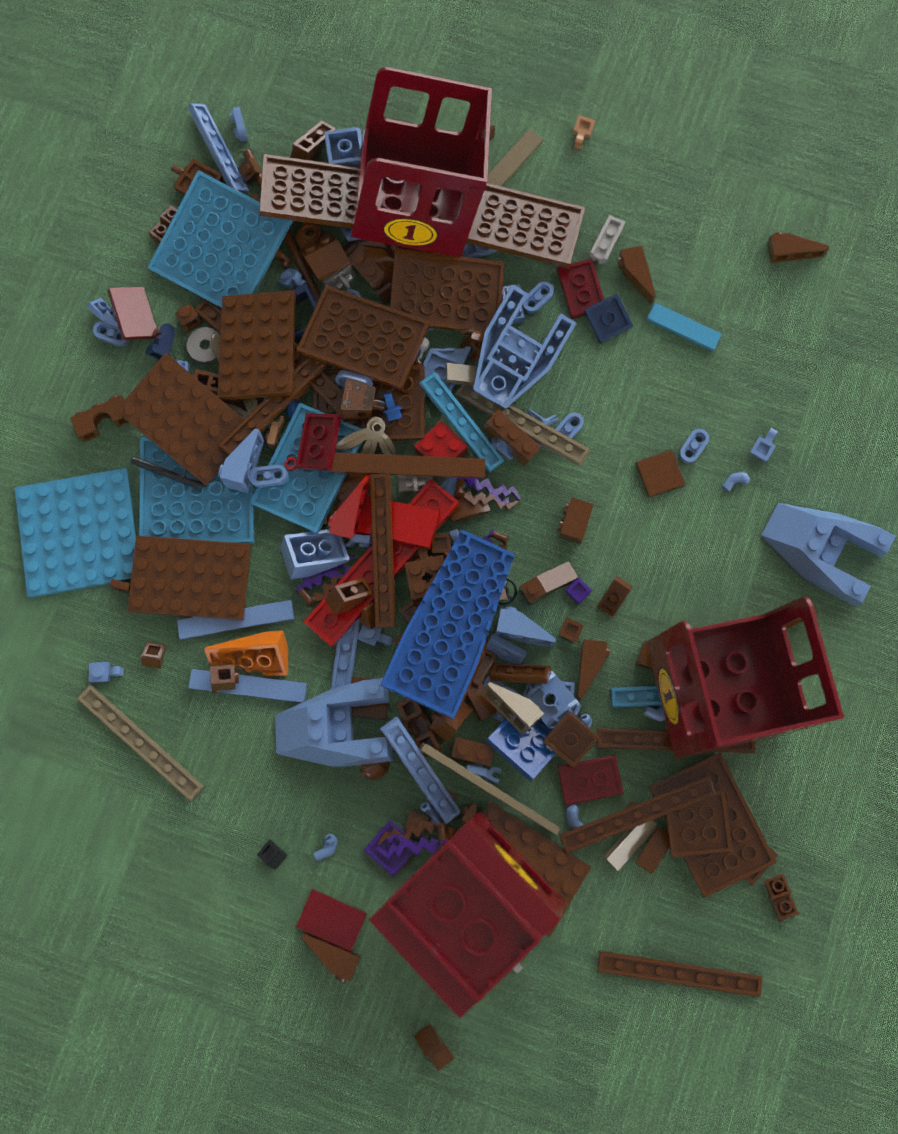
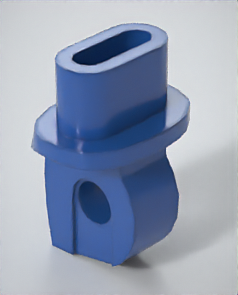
[383,391,402,421]

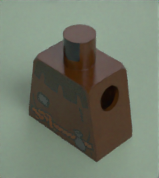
[340,378,385,420]

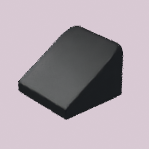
[257,839,288,870]

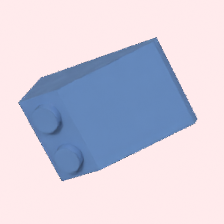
[218,428,264,493]
[280,529,350,580]
[496,606,556,648]

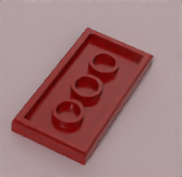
[356,496,440,549]

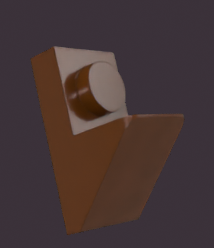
[597,576,633,617]
[414,1023,455,1071]

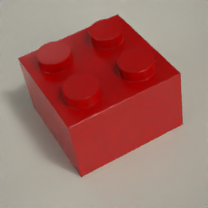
[414,420,468,478]

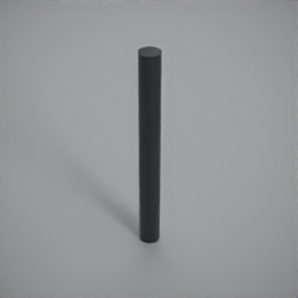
[131,457,203,490]

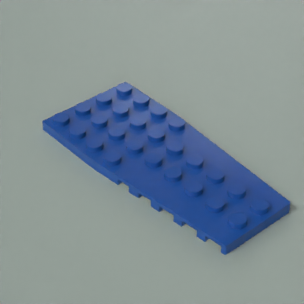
[380,530,515,719]

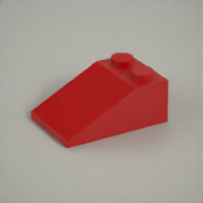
[328,474,370,539]

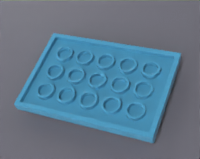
[250,403,363,534]

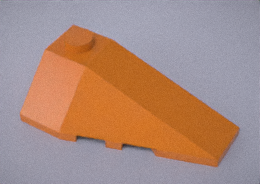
[204,630,288,677]

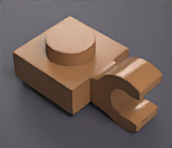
[573,115,596,150]
[265,416,284,450]

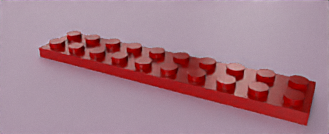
[303,479,460,648]

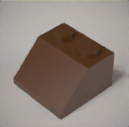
[300,234,351,282]

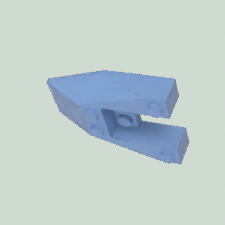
[473,284,576,409]
[761,503,896,607]
[275,678,393,767]

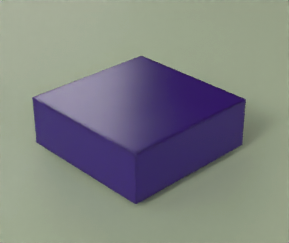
[565,577,592,605]

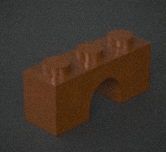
[70,395,129,443]
[482,409,541,466]
[396,698,444,758]

